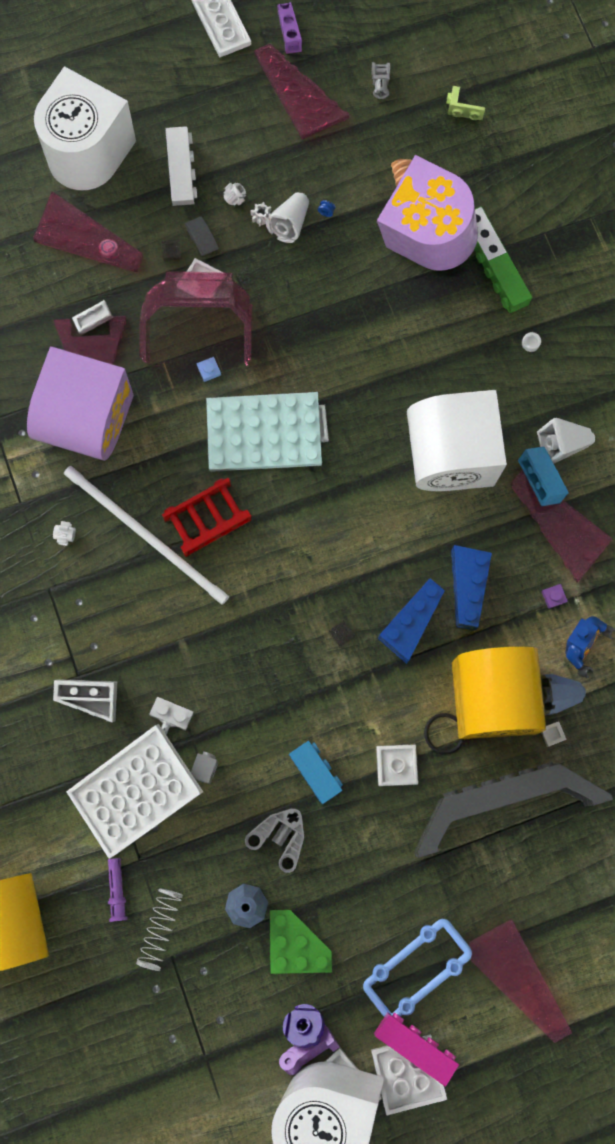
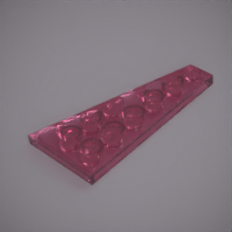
[254,44,349,139]
[33,192,143,272]
[510,469,612,583]
[458,919,572,1043]

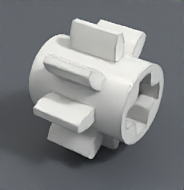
[224,183,246,206]
[250,202,271,227]
[53,521,76,546]

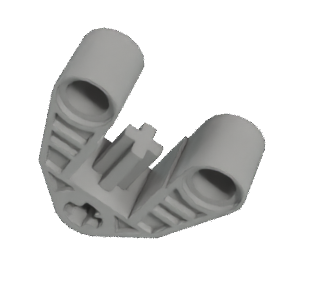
[245,809,304,873]

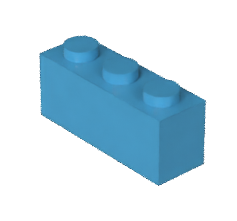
[518,447,569,506]
[289,741,343,804]

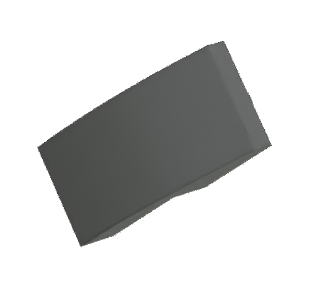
[185,217,219,257]

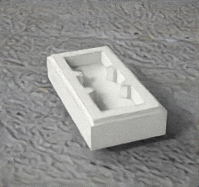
[72,300,113,335]

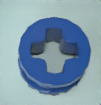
[318,200,336,217]

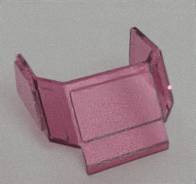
[139,272,252,365]

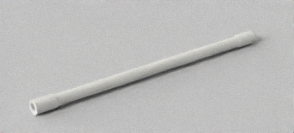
[64,466,229,605]

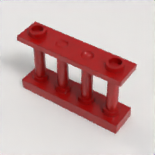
[162,478,251,557]

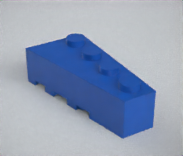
[451,545,492,631]
[378,578,445,664]

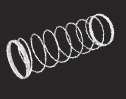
[136,888,183,971]

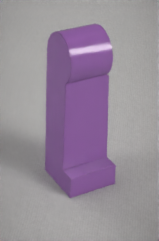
[277,2,302,54]
[279,1025,340,1075]

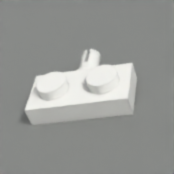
[149,697,193,735]

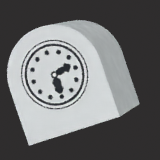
[34,66,136,190]
[407,390,507,491]
[272,1062,384,1144]

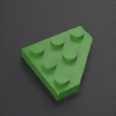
[270,910,332,974]

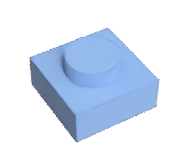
[197,357,221,382]

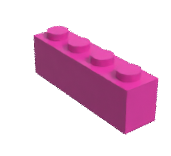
[374,1012,459,1087]

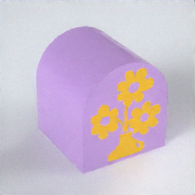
[377,155,478,270]
[27,346,134,461]

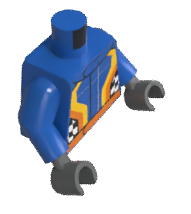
[565,616,615,678]

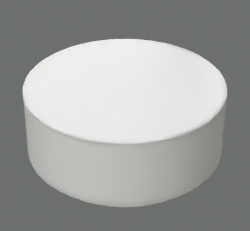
[522,332,541,352]

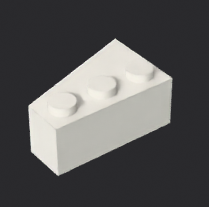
[53,680,117,722]

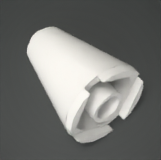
[266,192,309,243]

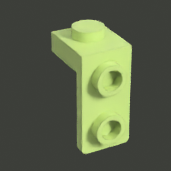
[446,86,485,120]

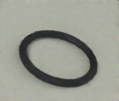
[424,713,465,754]

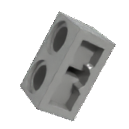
[191,751,219,785]

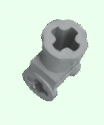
[372,62,390,99]

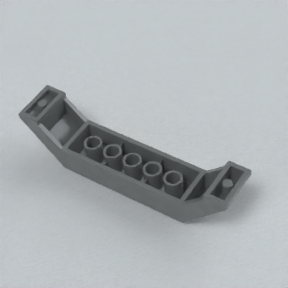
[414,762,613,857]

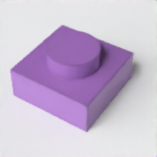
[541,584,568,609]

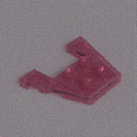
[54,316,127,365]

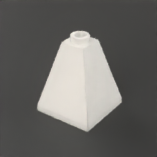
[537,418,595,464]

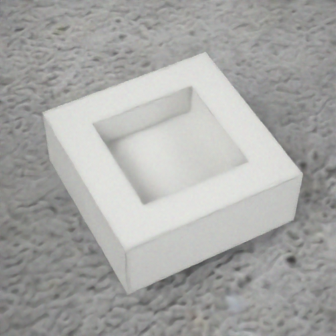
[541,721,567,747]

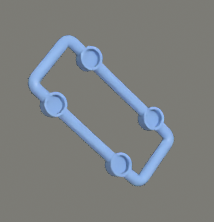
[363,919,472,1017]

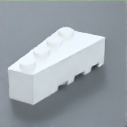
[165,127,197,206]

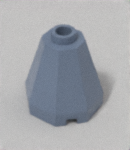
[541,674,586,715]
[225,884,268,928]

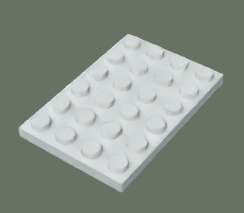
[66,724,203,859]

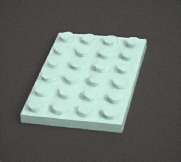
[206,392,322,472]

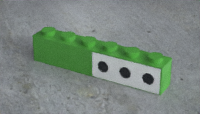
[474,206,532,313]

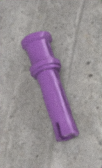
[108,858,128,922]

